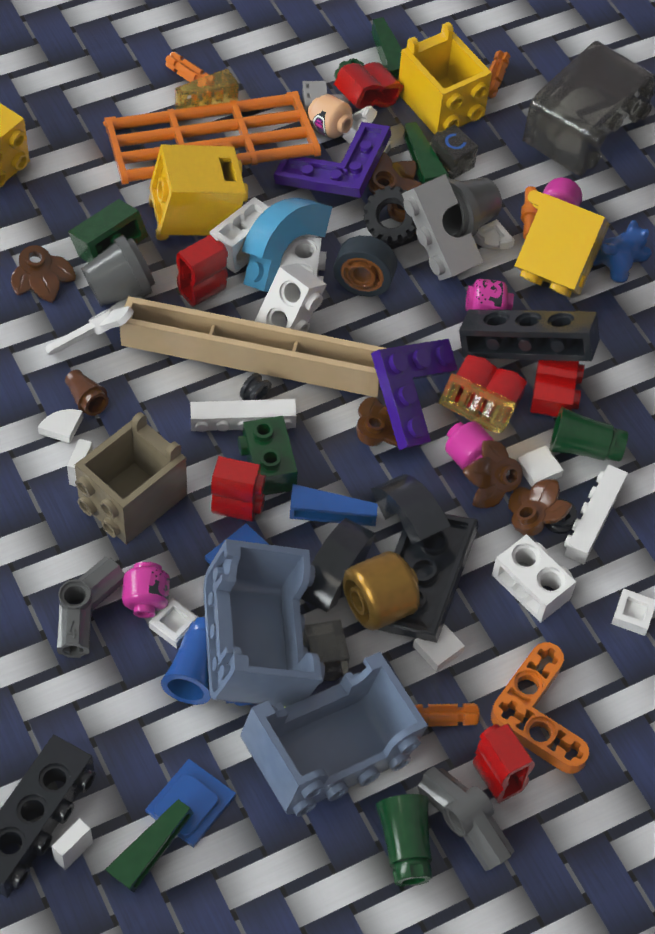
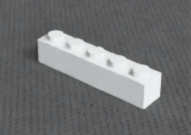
[190,399,297,432]
[564,464,628,564]

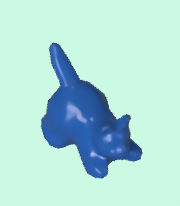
[592,220,652,283]

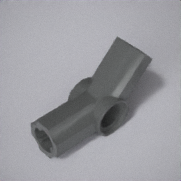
[57,557,125,658]
[418,766,515,871]

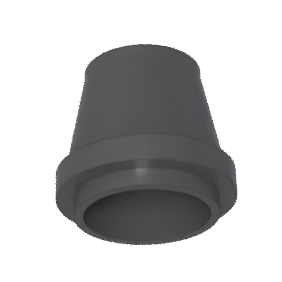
[442,177,502,237]
[81,235,155,307]

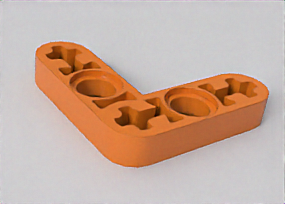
[491,642,589,774]

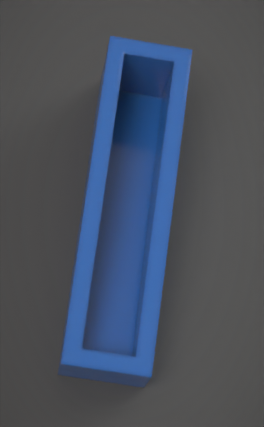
[290,484,378,527]

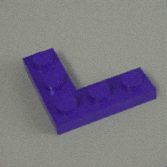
[273,122,391,198]
[371,339,458,450]

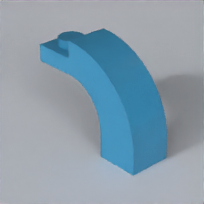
[242,198,332,292]

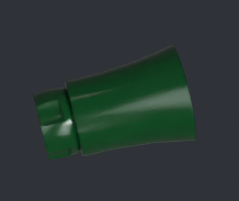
[549,407,628,462]
[376,794,432,887]

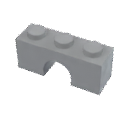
[402,174,484,281]

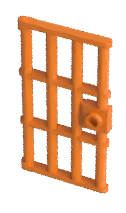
[103,91,321,185]

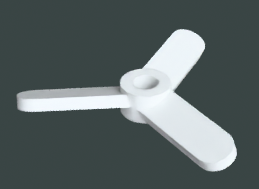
[45,295,142,355]

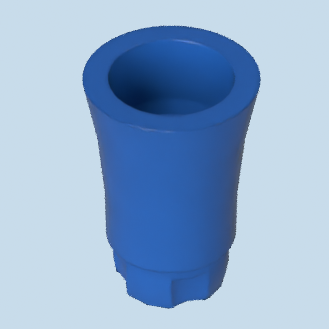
[161,617,211,705]

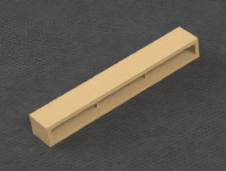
[120,296,385,397]

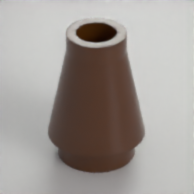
[65,370,109,416]

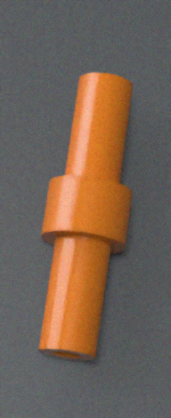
[521,186,538,239]

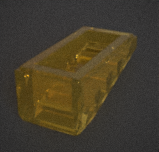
[175,68,239,109]
[438,373,516,433]

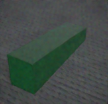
[372,17,402,80]
[403,122,449,184]
[105,799,194,893]

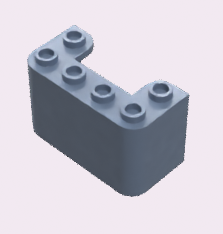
[203,539,325,707]
[240,652,428,817]

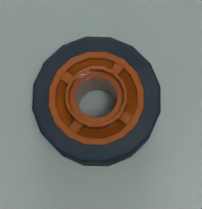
[333,235,397,297]

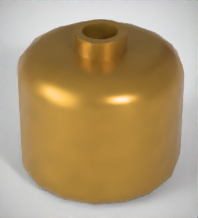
[343,551,420,631]

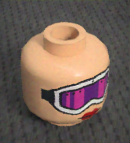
[308,94,353,139]

